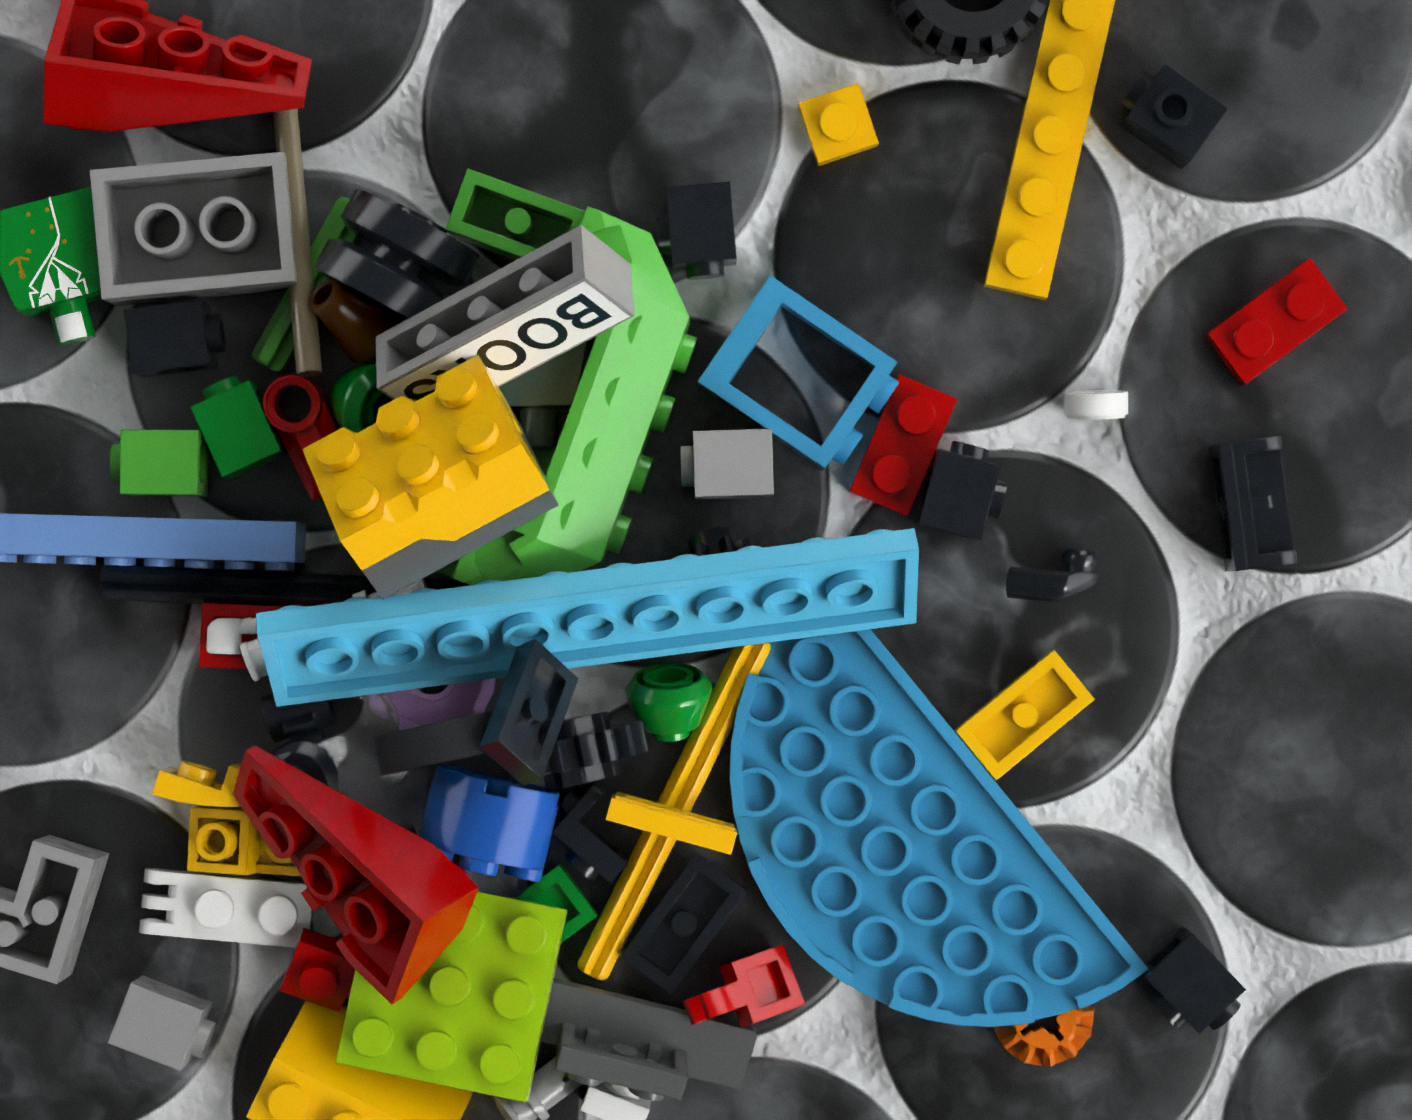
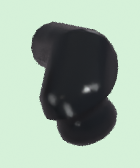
[1006,549,1099,602]

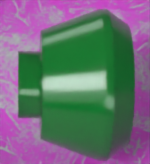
[330,364,393,433]
[625,663,712,742]

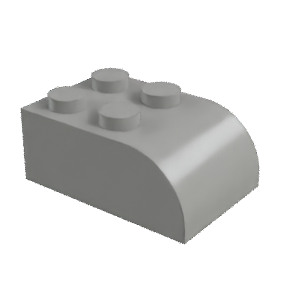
[90,152,298,306]

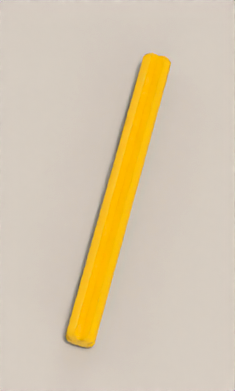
[577,643,771,981]

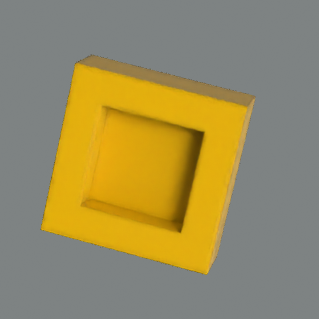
[798,83,879,166]

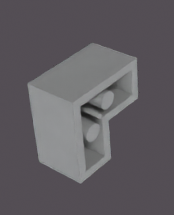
[0,835,110,984]

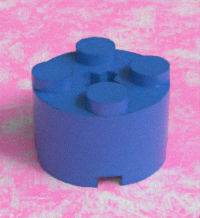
[419,764,559,882]

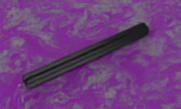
[99,565,470,607]

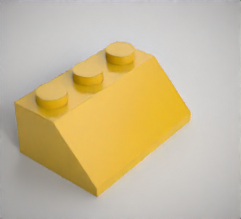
[246,1001,474,1120]

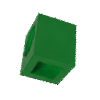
[190,376,288,479]

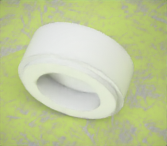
[1064,390,1128,420]

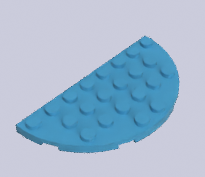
[730,629,1149,1027]

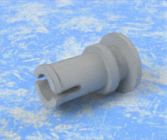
[493,1057,582,1120]

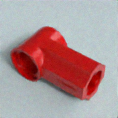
[263,375,339,502]

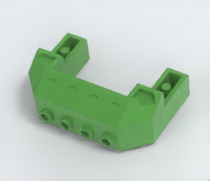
[335,168,698,585]

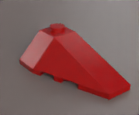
[43,0,312,132]
[232,746,479,1005]

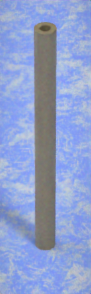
[272,109,322,377]

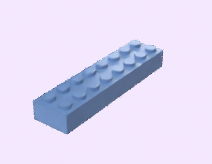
[0,513,306,571]

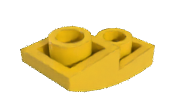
[151,760,242,807]
[187,807,302,877]

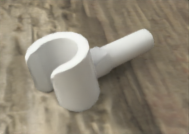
[206,617,257,654]

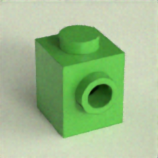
[110,429,208,497]

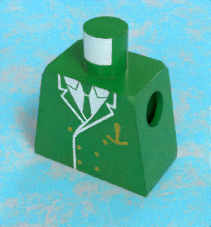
[0,187,101,346]

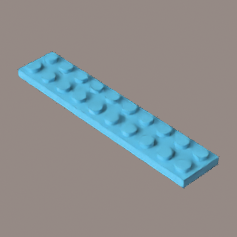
[256,528,919,707]

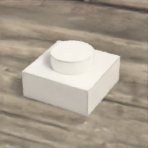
[580,1082,651,1120]

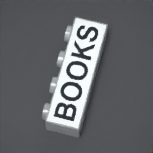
[376,225,635,401]

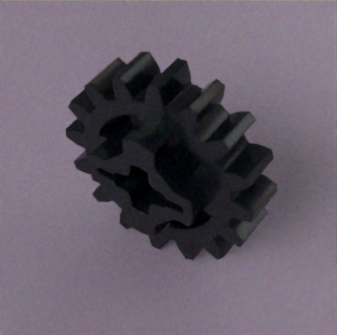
[510,711,648,790]

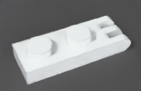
[139,868,315,948]

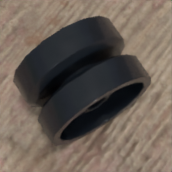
[313,188,481,320]

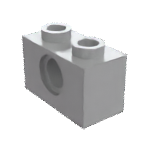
[681,429,774,500]

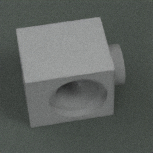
[108,975,216,1071]

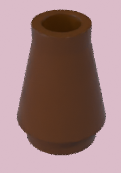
[308,279,396,365]

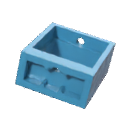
[697,275,899,471]

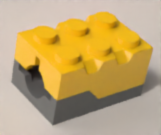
[302,355,559,599]

